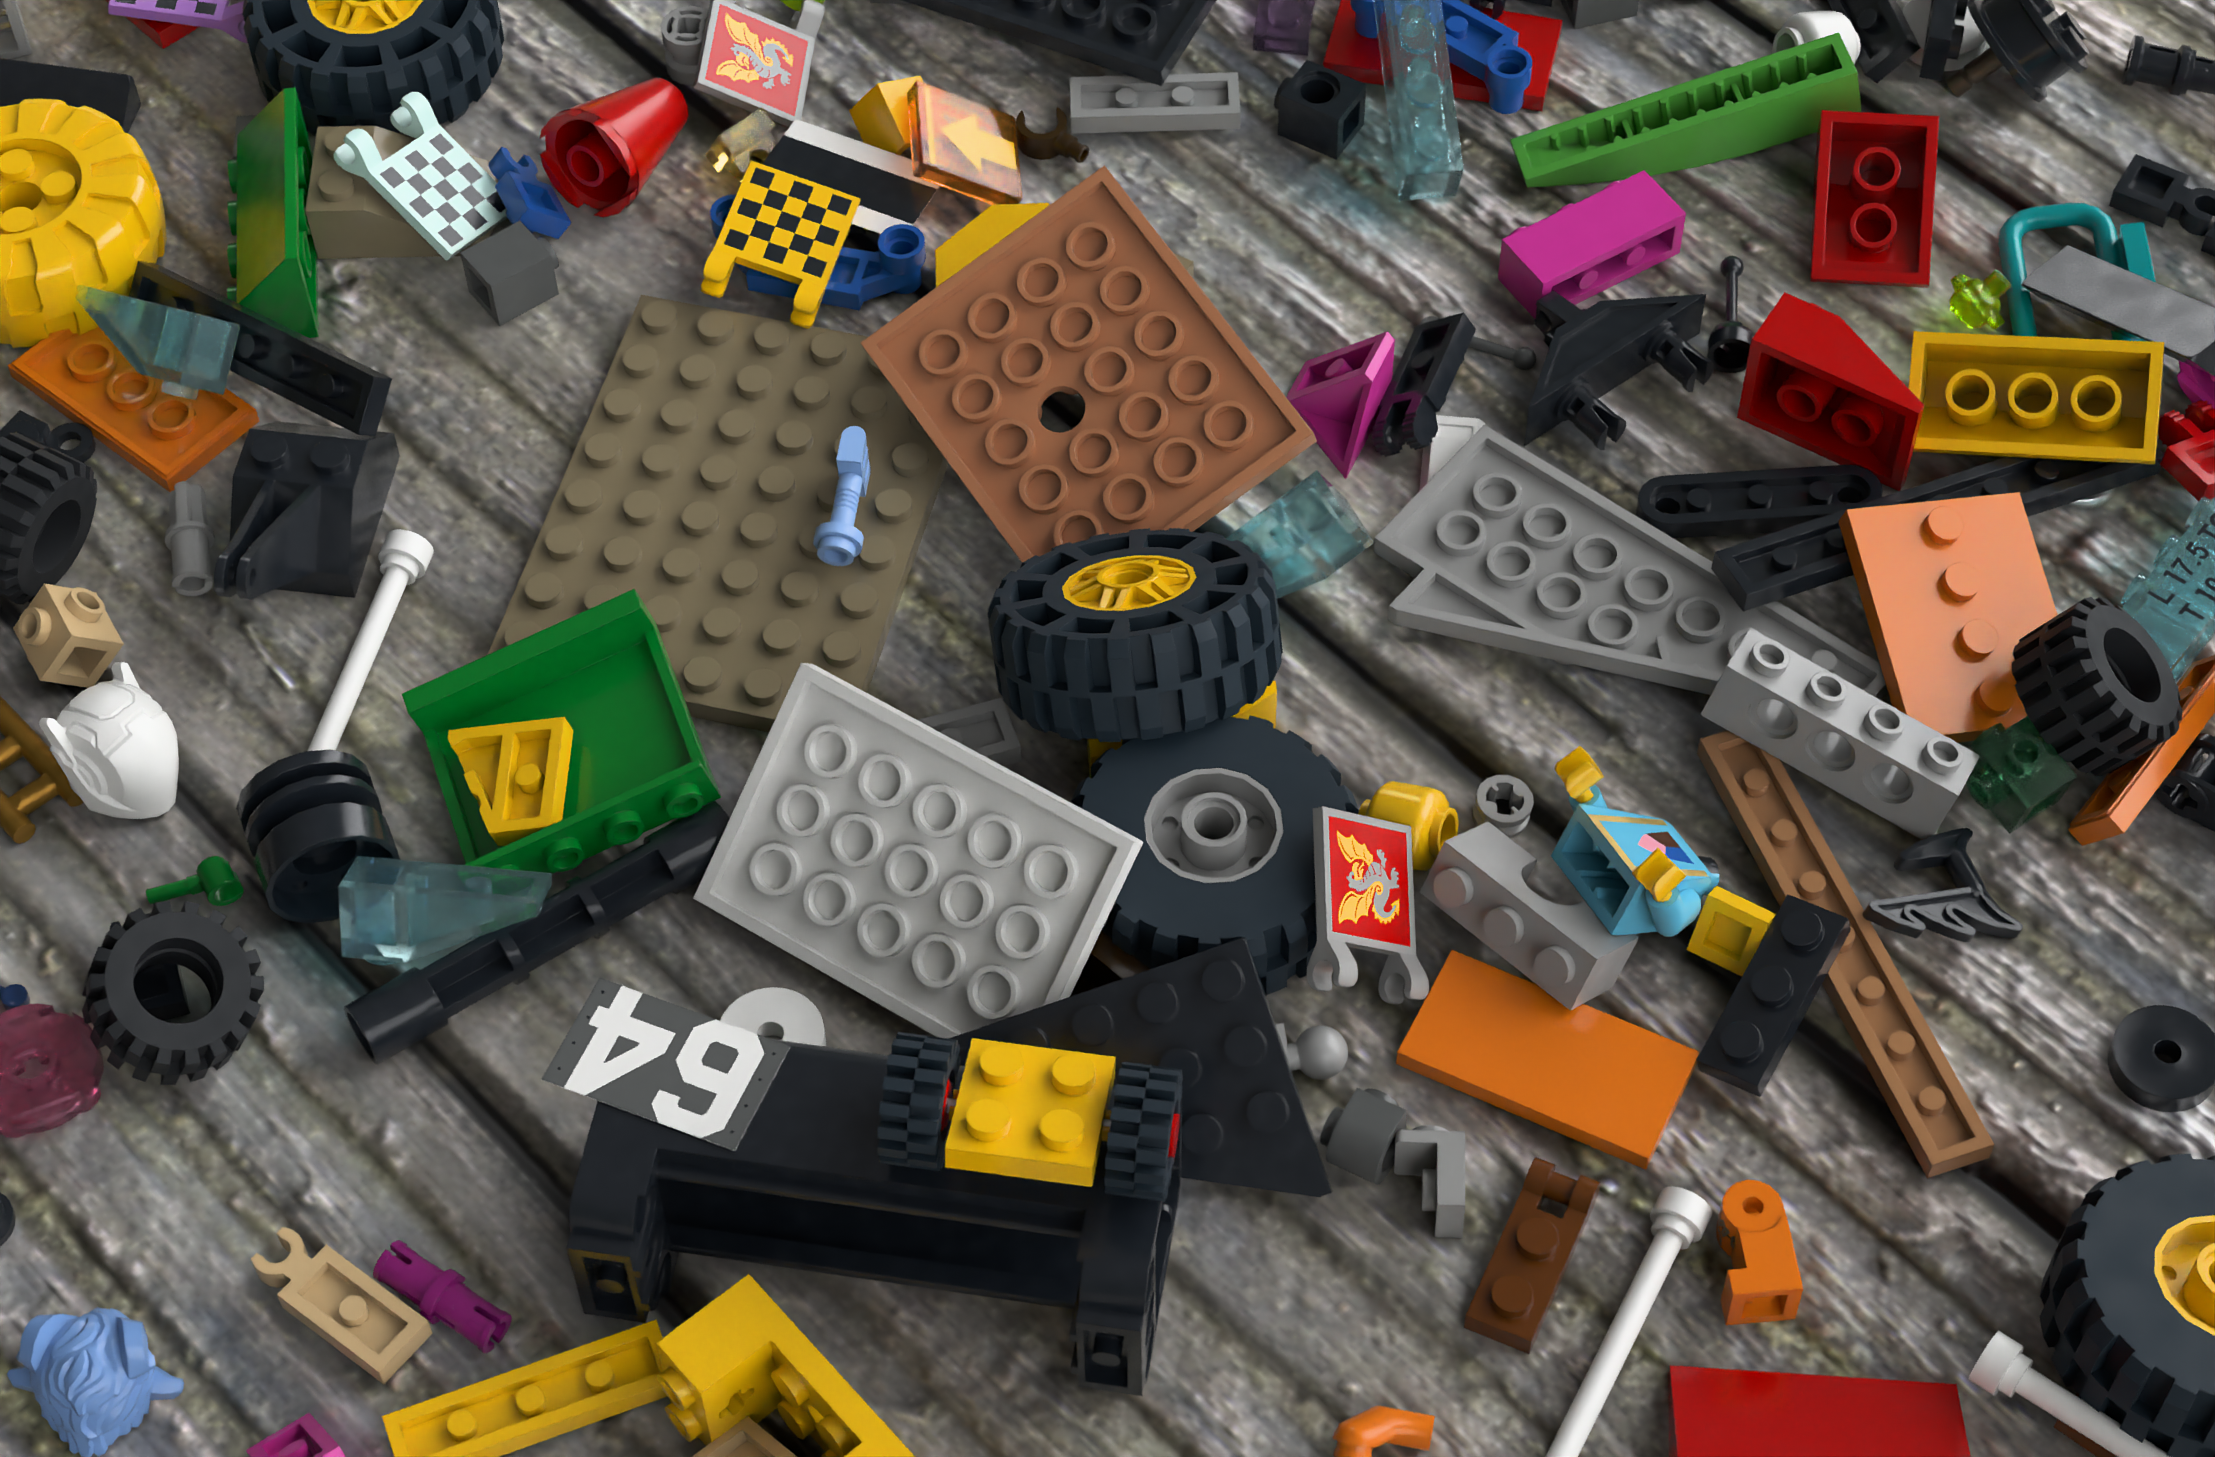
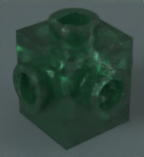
[1966,716,2077,834]

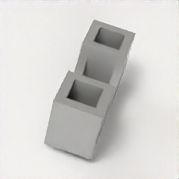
[1420,822,1639,1011]

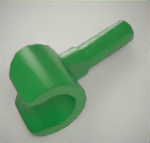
[146,856,244,906]

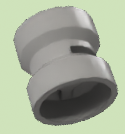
[661,6,708,86]

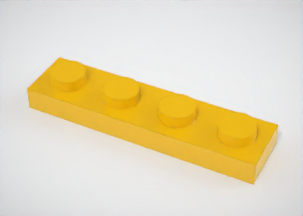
[382,1319,668,1457]

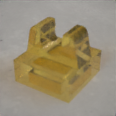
[705,107,777,183]

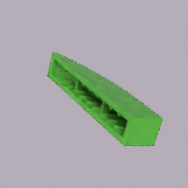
[1510,32,1861,187]

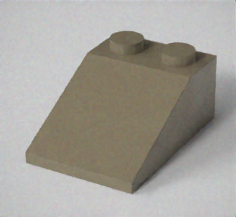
[305,126,498,259]

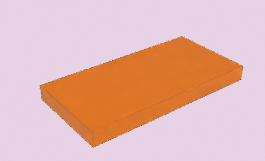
[8,309,259,492]
[1396,950,1700,1170]

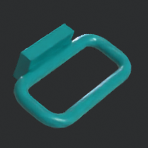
[1998,203,2156,341]

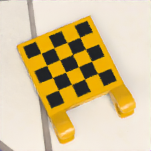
[700,161,861,329]

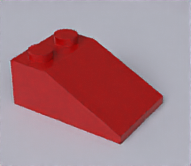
[1810,110,1939,288]
[1737,292,1925,492]

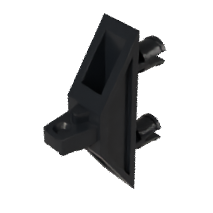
[1524,291,1715,450]

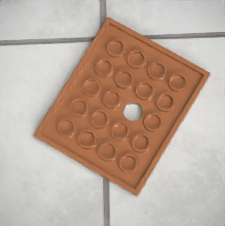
[861,165,1317,563]

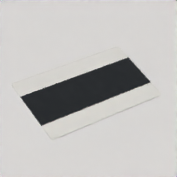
[763,120,947,234]

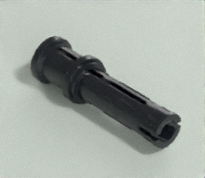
[2122,35,2215,96]

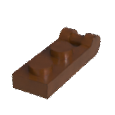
[1464,1157,1601,1354]

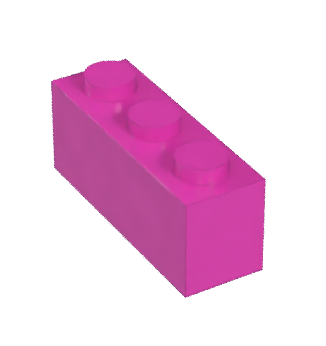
[1498,170,1686,319]

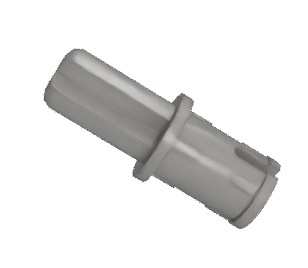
[164,481,215,596]

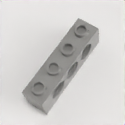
[1700,627,1980,840]

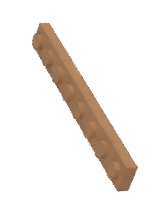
[1697,730,1994,1178]

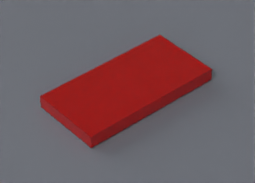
[1323,0,1563,112]

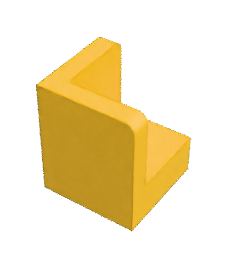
[849,75,946,155]

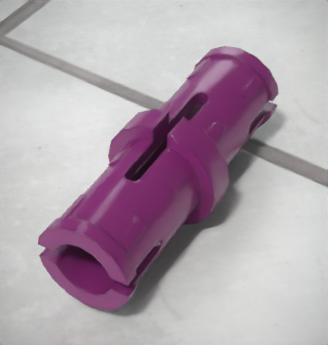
[373,1240,512,1353]

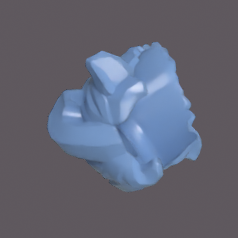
[7,1307,184,1457]

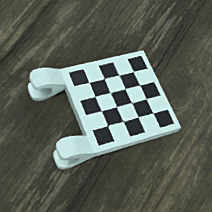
[333,92,507,261]

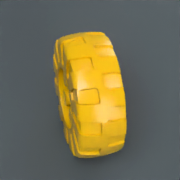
[0,99,166,348]

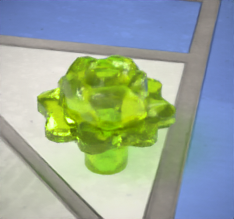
[1949,270,2011,329]

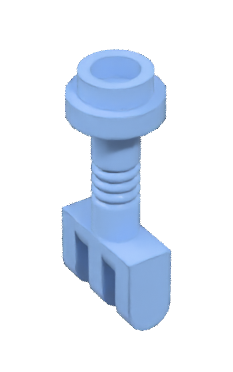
[813,426,870,566]

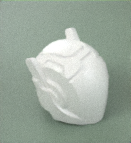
[39,662,179,819]

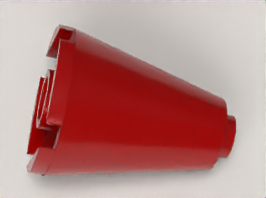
[540,78,689,218]

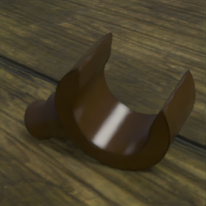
[1016,107,1089,163]

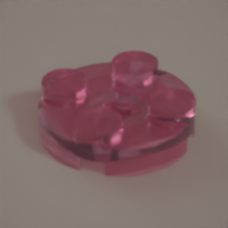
[0,1003,104,1138]

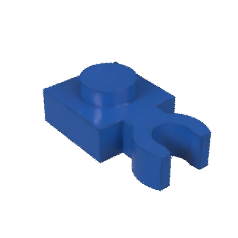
[488,146,571,239]

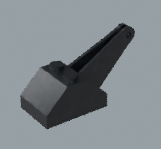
[214,421,400,600]

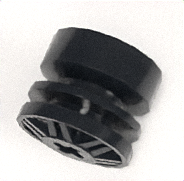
[236,749,402,923]

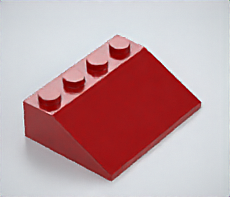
[1668,1365,1971,1457]

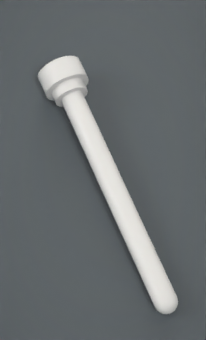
[307,529,434,751]
[1545,1186,1713,1457]
[1968,1331,2170,1457]

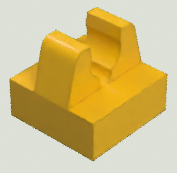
[1686,886,1776,976]

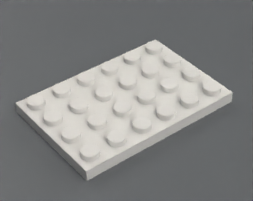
[693,663,1143,1039]

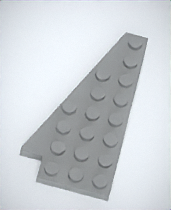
[1373,425,1888,700]

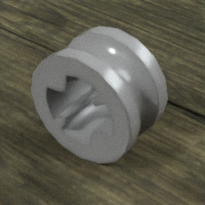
[1472,775,1534,838]

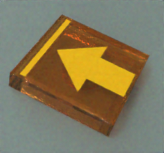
[907,80,1023,205]

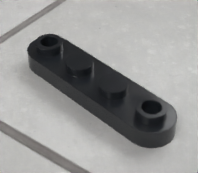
[1636,465,1883,539]

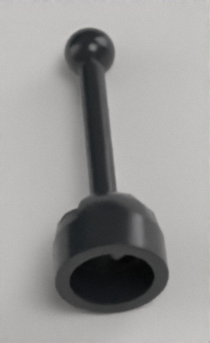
[1707,256,1753,373]

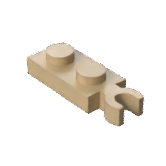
[251,1227,433,1384]

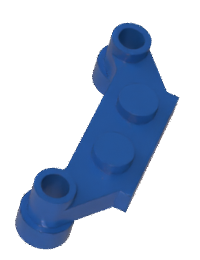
[1350,0,1532,114]
[710,194,926,310]

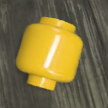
[1358,781,1458,871]

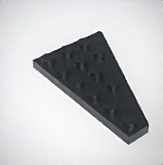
[948,937,1333,1197]

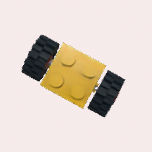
[877,1032,1183,1201]

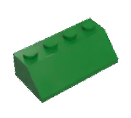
[227,87,319,338]

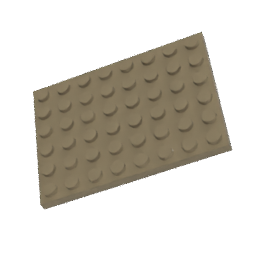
[487,295,948,732]

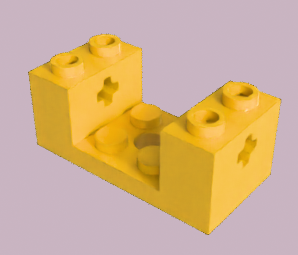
[656,1274,915,1457]

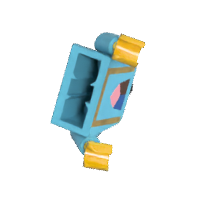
[1551,746,1719,937]

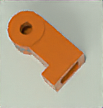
[1716,1180,1803,1326]

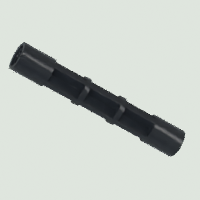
[344,801,730,1065]

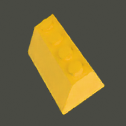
[1909,331,2164,464]

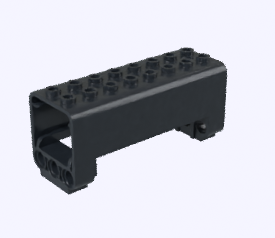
[566,1039,1182,1396]

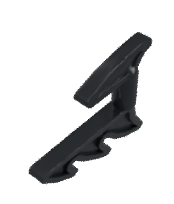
[1862,828,2023,942]

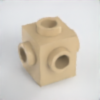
[13,583,124,688]

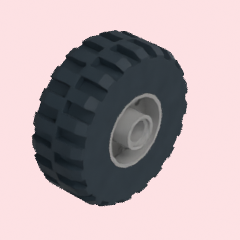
[1071,715,1359,995]

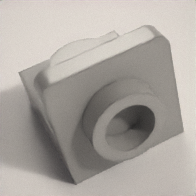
[1394,1125,1465,1238]

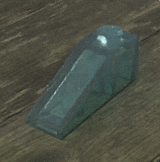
[75,284,241,400]
[1225,470,1374,599]
[338,856,552,965]

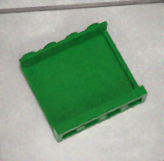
[402,588,721,905]

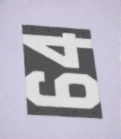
[541,978,791,1151]

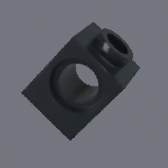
[1274,60,1366,160]

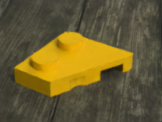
[447,717,574,847]

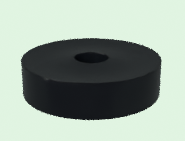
[2108,1005,2215,1112]

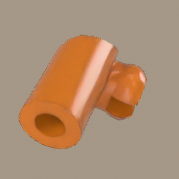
[1332,1406,1435,1457]

